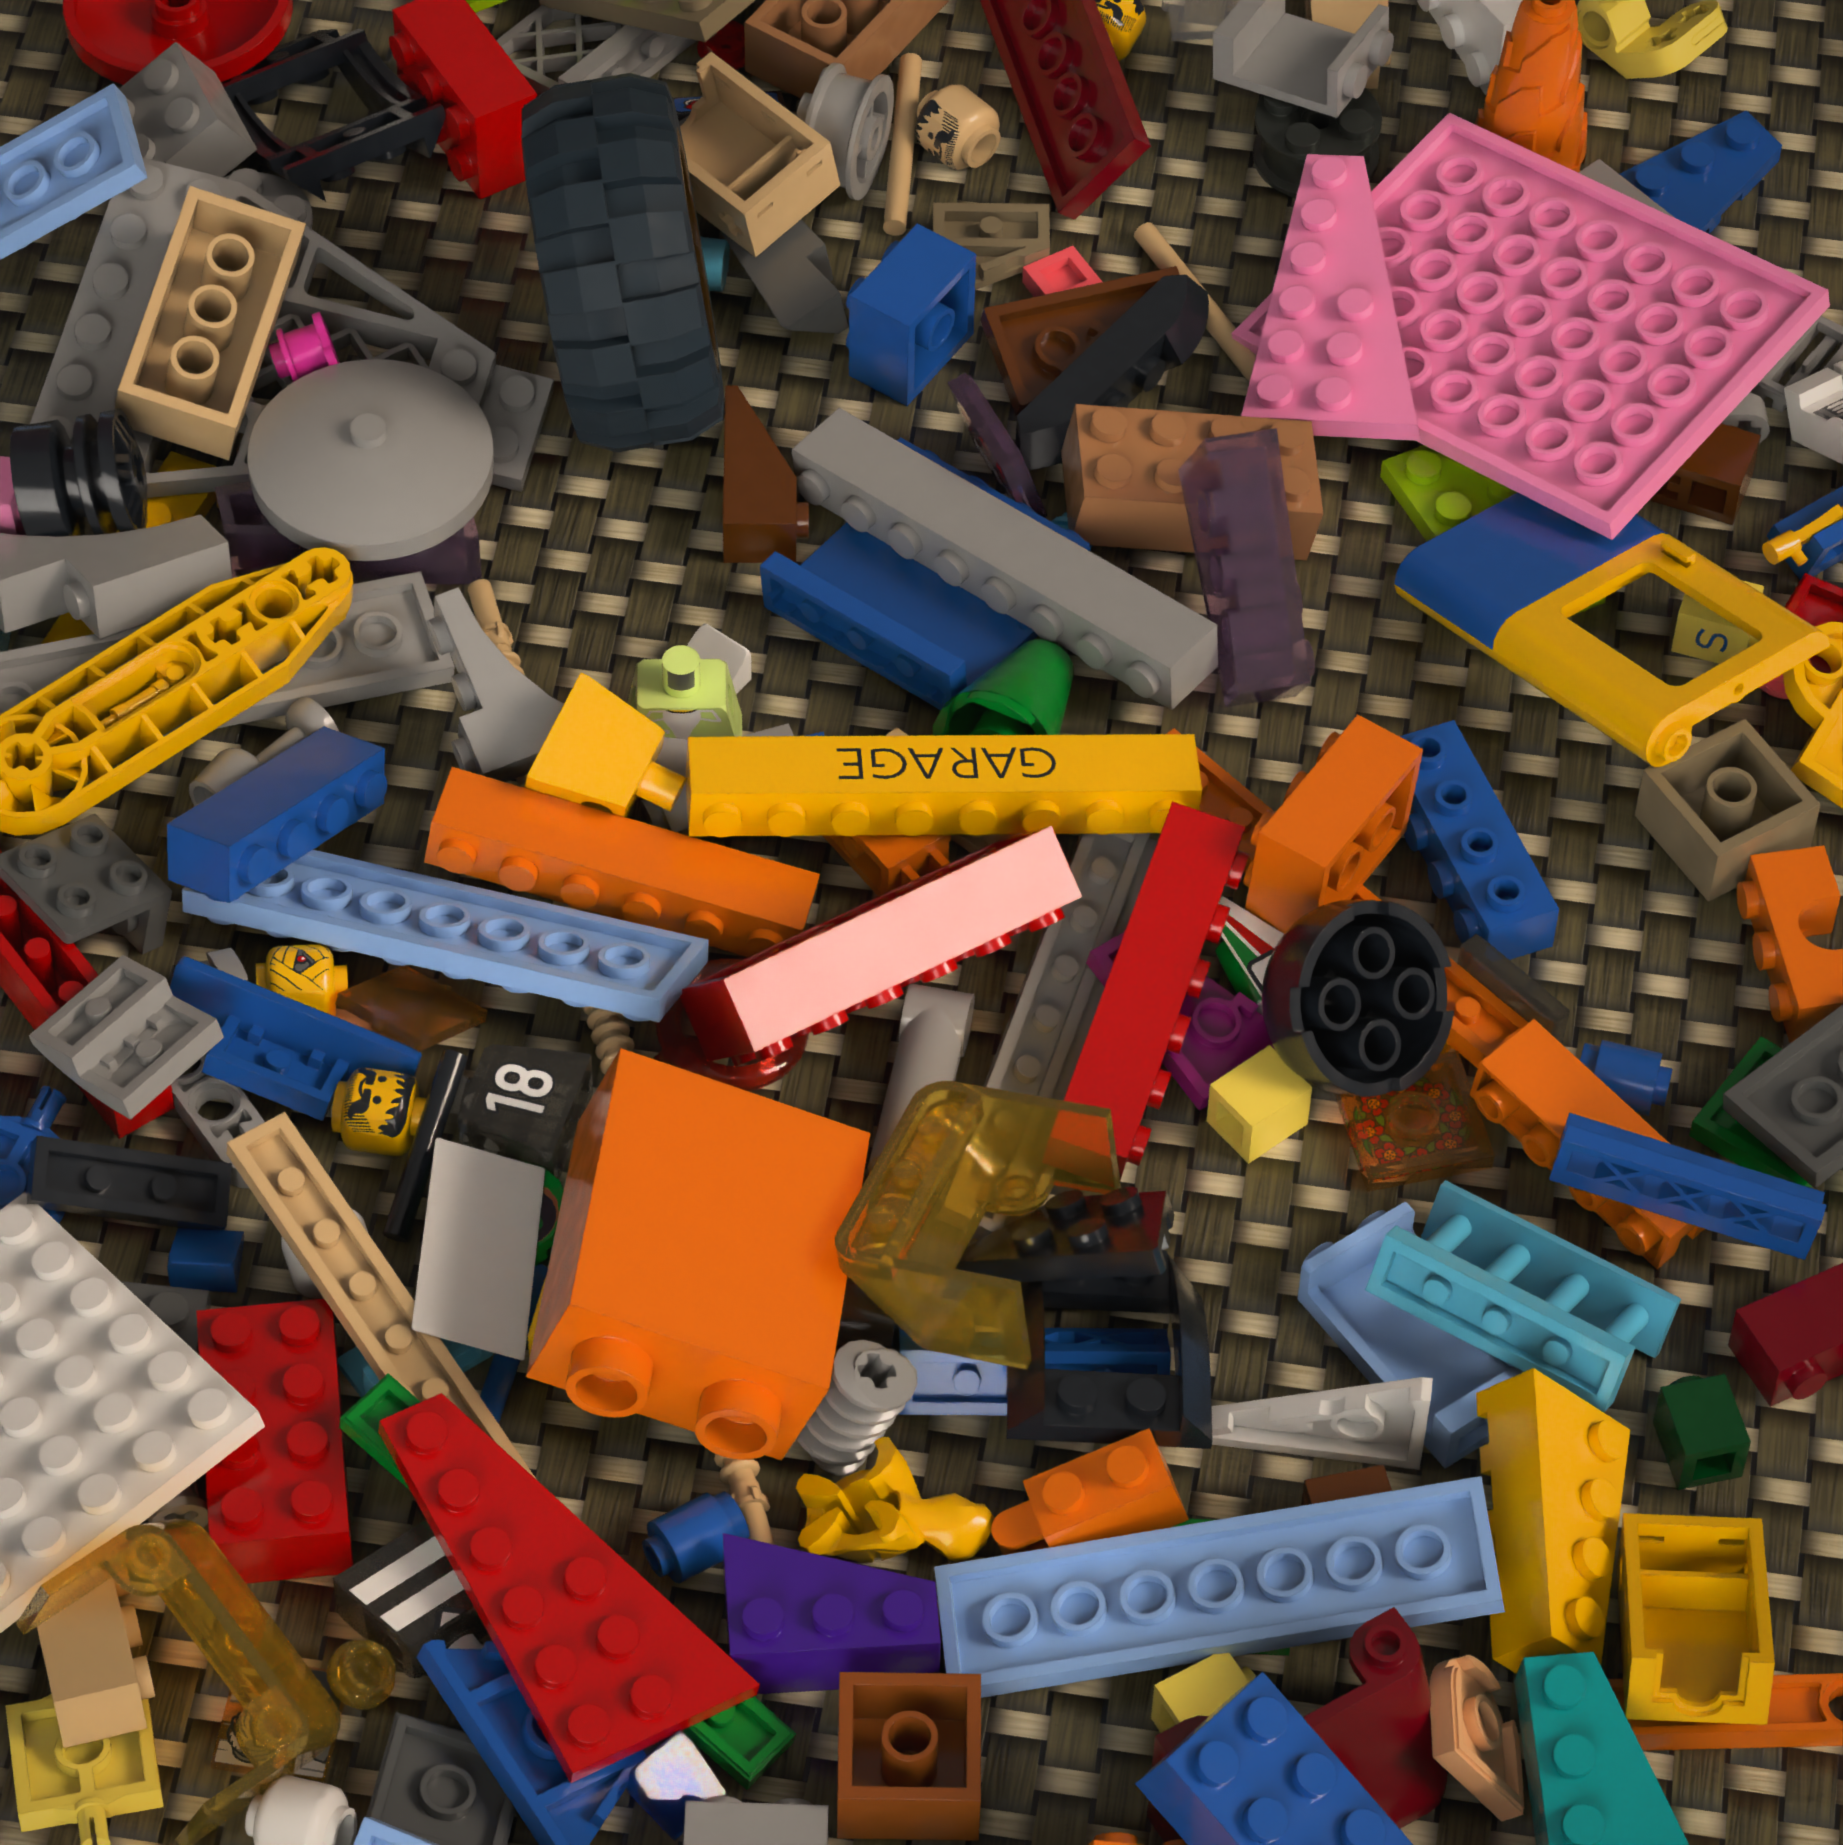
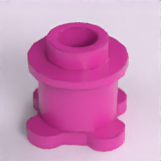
[268,311,340,382]

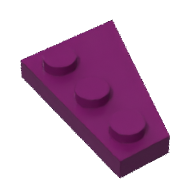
[1086,931,1276,1111]

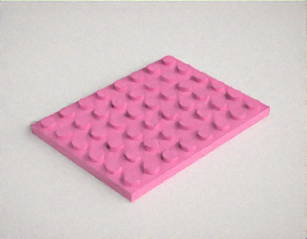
[1231,113,1830,540]

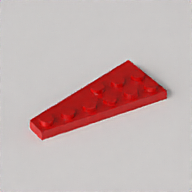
[378,1393,760,1783]

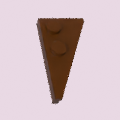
[980,266,1180,417]

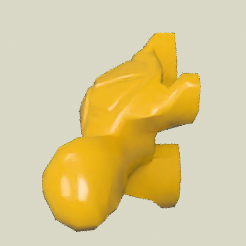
[796,1437,994,1563]

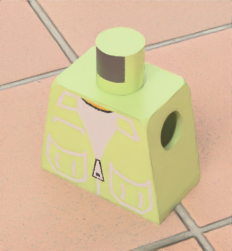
[627,645,742,740]

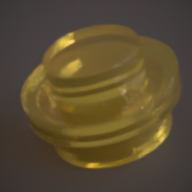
[326,1640,396,1710]

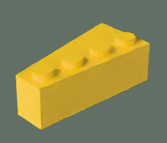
[1476,1368,1630,1674]

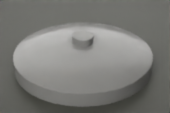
[247,359,494,561]

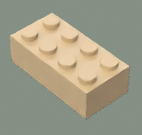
[114,186,306,460]

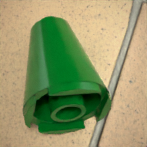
[933,639,1074,735]

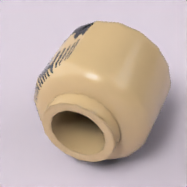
[915,84,1001,170]

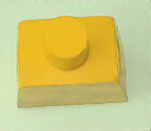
[525,673,687,818]

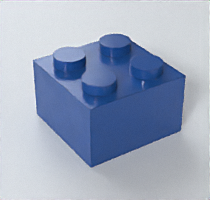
[846,223,976,406]

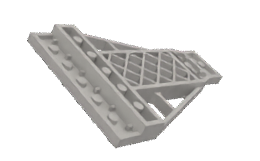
[30,157,554,498]

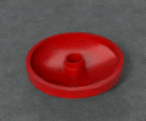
[62,0,293,85]

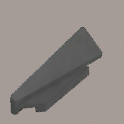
[679,116,848,334]

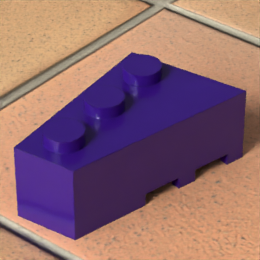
[723,1533,941,1694]

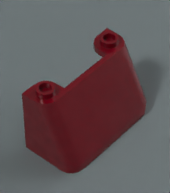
[1147,1607,1447,1842]

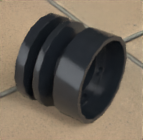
[10,408,147,537]

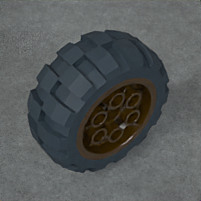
[522,73,724,452]

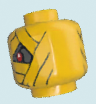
[256,944,349,1017]

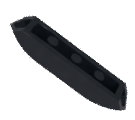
[1015,275,1209,471]

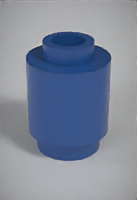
[1580,1040,1673,1116]
[642,1491,750,1584]

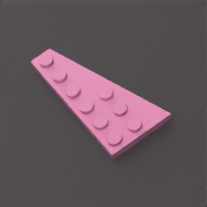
[1241,154,1421,441]

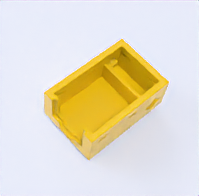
[1617,1513,1775,1725]

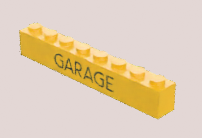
[685,734,1202,837]

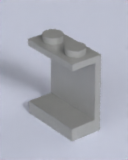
[1213,0,1394,118]

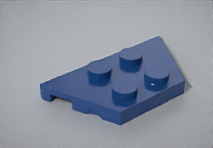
[416,1640,647,1845]

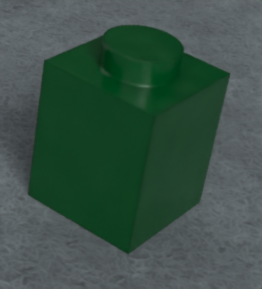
[1653,1374,1751,1490]

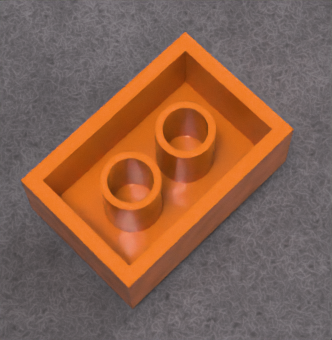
[1243,714,1423,934]

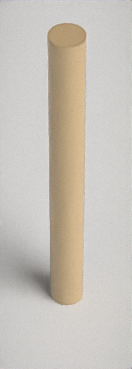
[883,53,922,236]
[1134,222,1256,382]

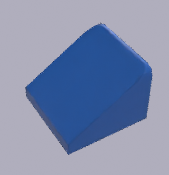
[167,1228,245,1292]

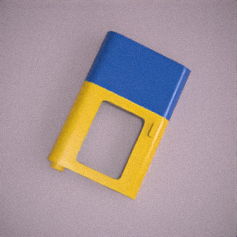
[1395,492,1830,767]

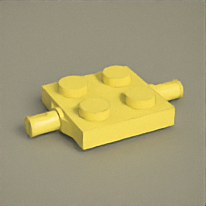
[5,1694,164,1845]

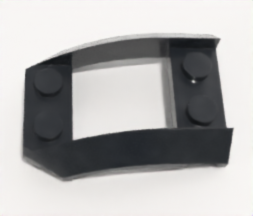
[221,28,446,202]
[1001,1249,1213,1449]

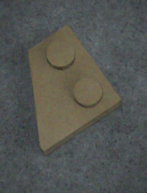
[932,202,1050,290]

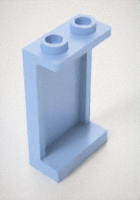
[1297,1202,1524,1468]

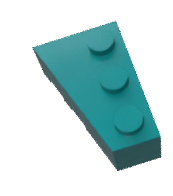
[1514,1652,1689,1845]

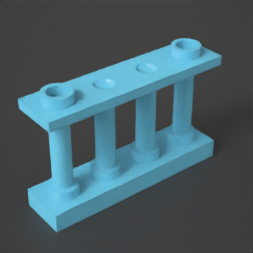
[1365,1180,1681,1412]

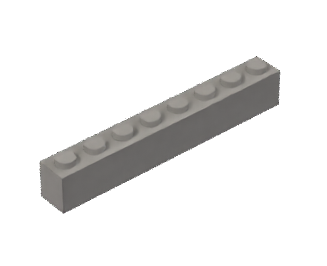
[792,408,1218,710]

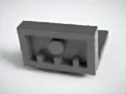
[0,814,172,954]

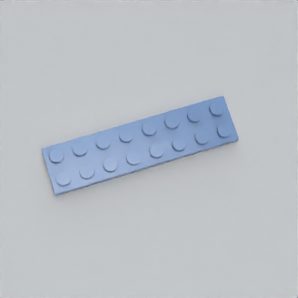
[182,850,709,1022]
[934,1476,1505,1698]

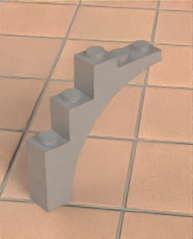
[0,514,232,639]
[427,587,794,839]

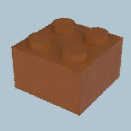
[837,1672,981,1840]

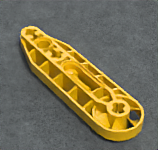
[0,547,353,836]

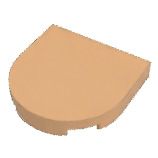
[1429,1655,1525,1822]

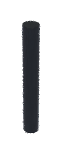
[382,1049,468,1242]

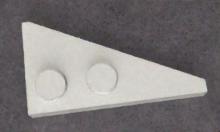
[1212,1377,1433,1470]

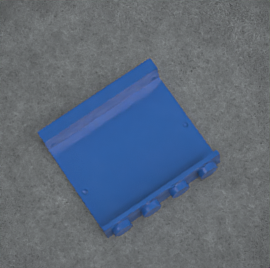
[760,437,1090,710]

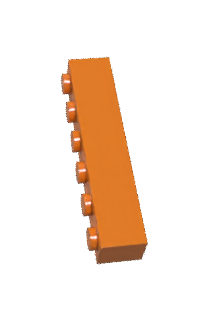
[424,767,820,957]

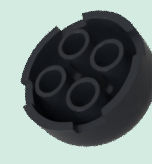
[1262,899,1454,1097]

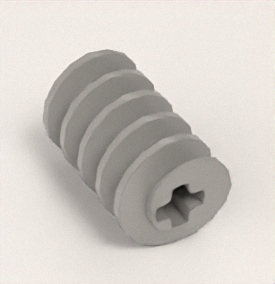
[797,1340,917,1476]

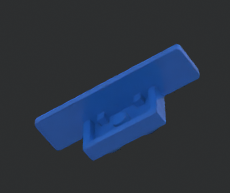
[170,956,422,1121]

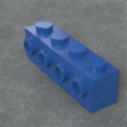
[1400,720,1559,968]
[167,726,387,903]

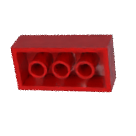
[196,1299,354,1587]

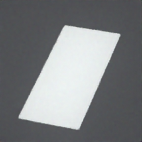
[411,1138,545,1361]

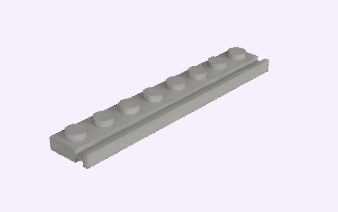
[932,833,1157,1240]

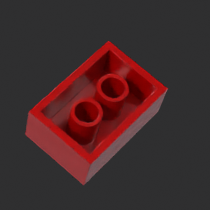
[389,0,537,200]

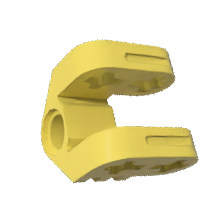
[1577,0,1728,79]

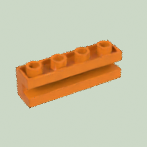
[1469,1019,1705,1269]

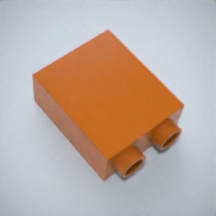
[526,1048,870,1461]

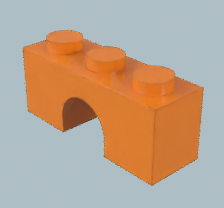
[1737,845,1843,1043]

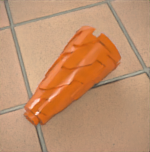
[1475,0,1587,172]

